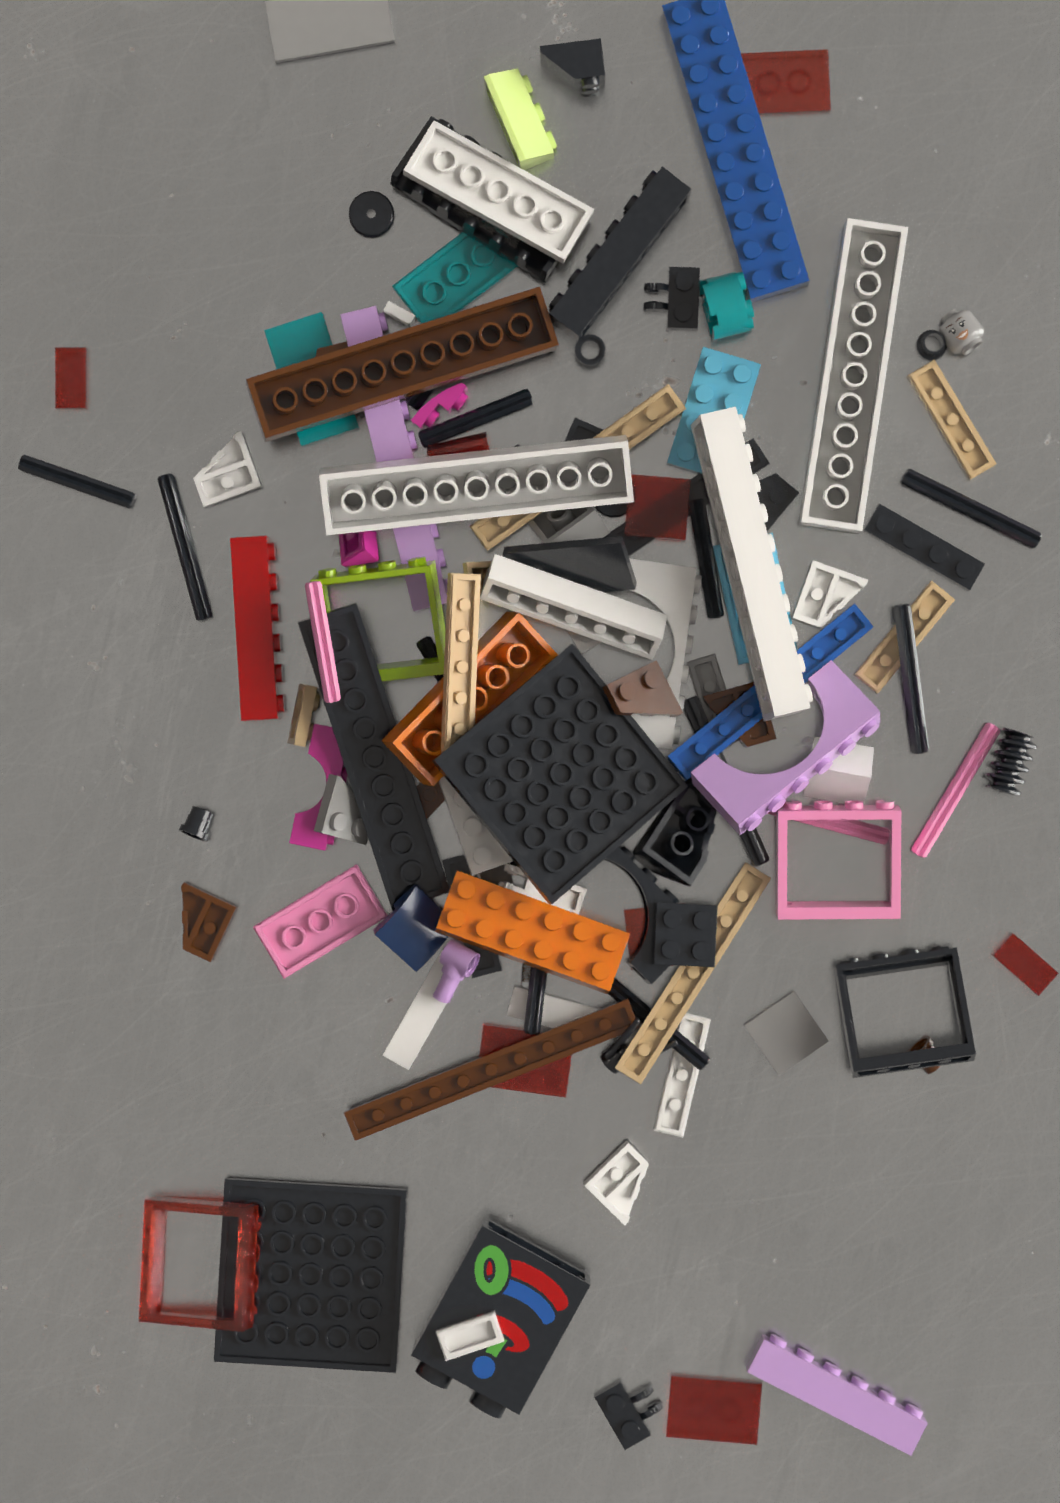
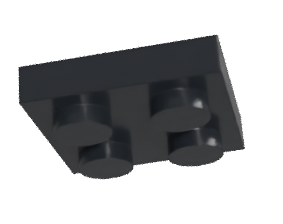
[652,903,718,967]

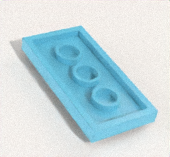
[667,347,761,474]

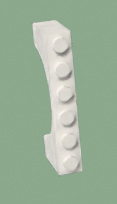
[624,558,702,750]

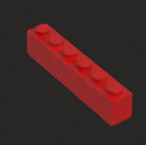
[230,536,285,721]

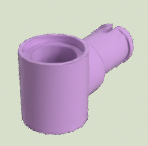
[433,940,480,1003]

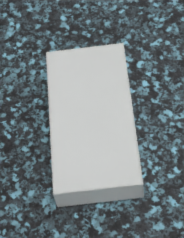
[436,1310,504,1361]

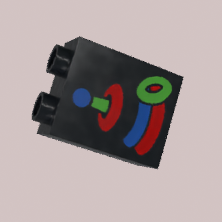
[411,1217,590,1419]

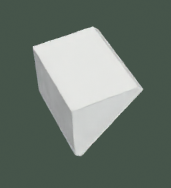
[803,737,874,805]

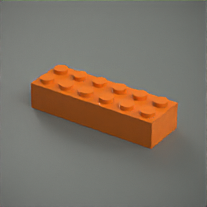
[382,611,558,786]
[435,871,630,994]

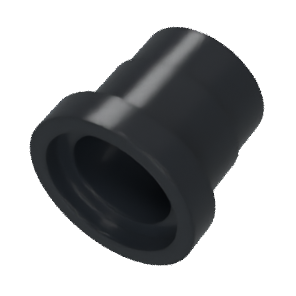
[916,330,947,361]
[575,334,605,366]
[179,806,214,842]

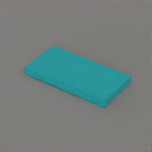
[392,219,519,324]
[264,312,359,447]

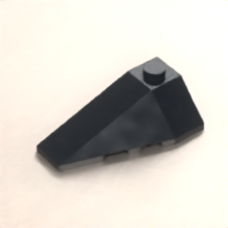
[632,777,717,886]

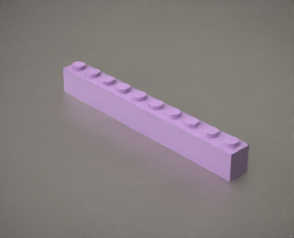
[340,306,448,612]

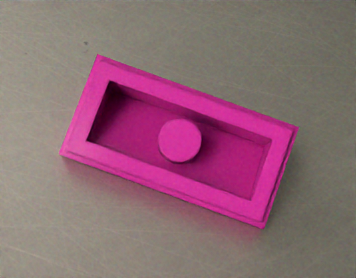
[339,530,379,567]

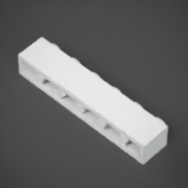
[480,554,668,660]

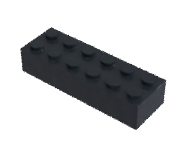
[548,166,692,342]

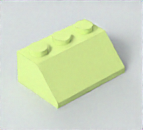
[484,68,557,170]

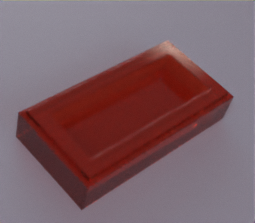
[55,347,87,409]
[992,933,1059,996]

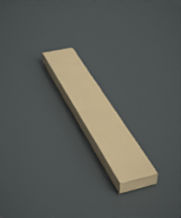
[441,573,481,753]

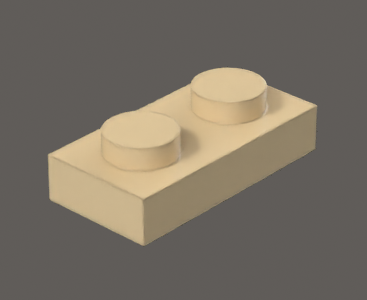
[287,684,320,747]

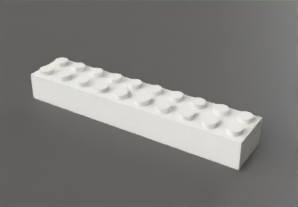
[799,218,908,533]
[691,407,813,721]
[319,435,634,536]

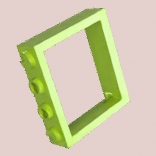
[310,557,446,681]

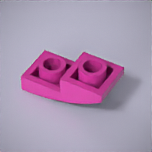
[411,383,468,430]

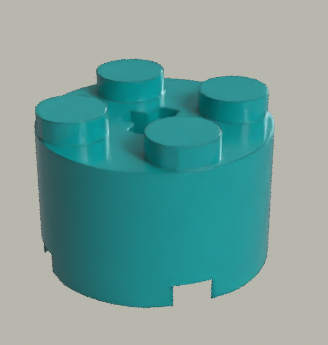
[699,272,754,340]

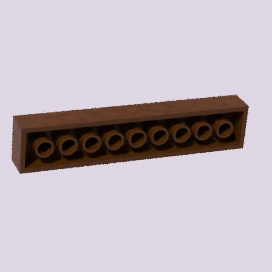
[246,286,559,442]

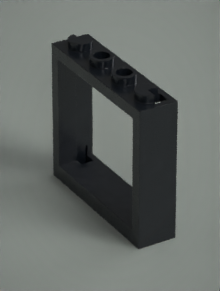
[835,945,976,1078]

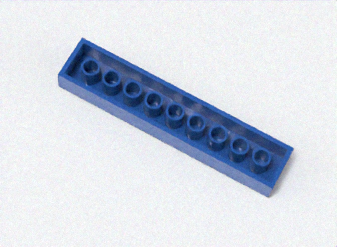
[662,0,810,303]

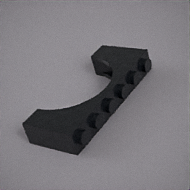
[604,845,679,984]

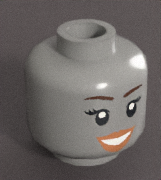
[939,309,984,355]

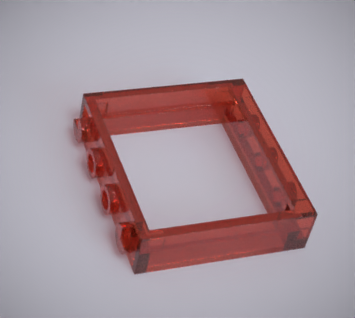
[139,1196,262,1332]

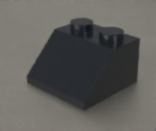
[540,38,605,94]

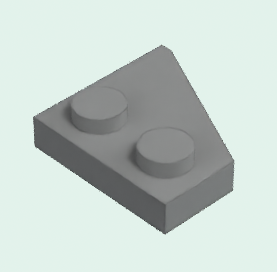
[314,774,368,845]

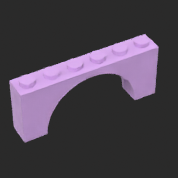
[691,660,880,835]

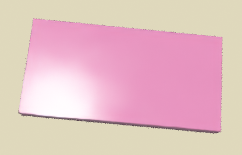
[253,864,388,979]

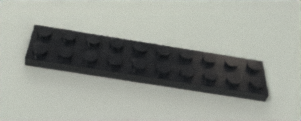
[298,603,450,911]

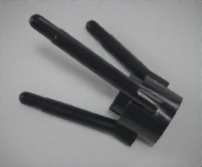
[600,1018,678,1074]

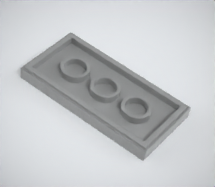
[265,0,395,63]

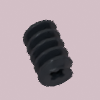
[985,727,1037,795]

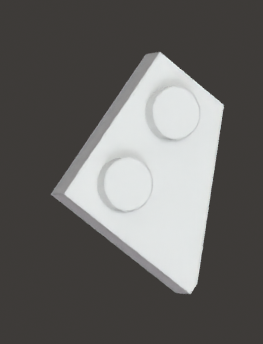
[792,560,868,628]

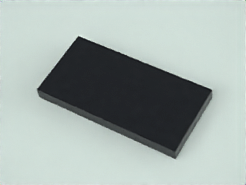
[503,536,637,592]

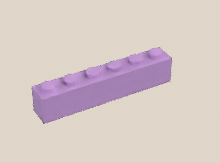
[746,1334,928,1456]

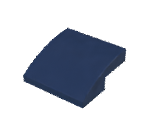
[373,884,448,972]

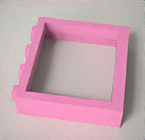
[776,800,901,920]

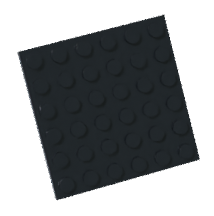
[432,644,688,905]
[214,1178,407,1373]

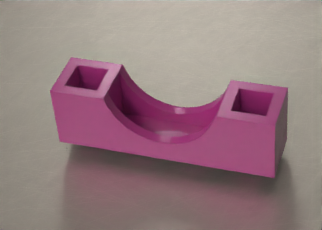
[289,724,348,851]

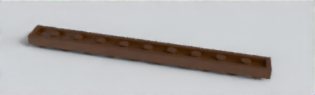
[344,998,639,1141]

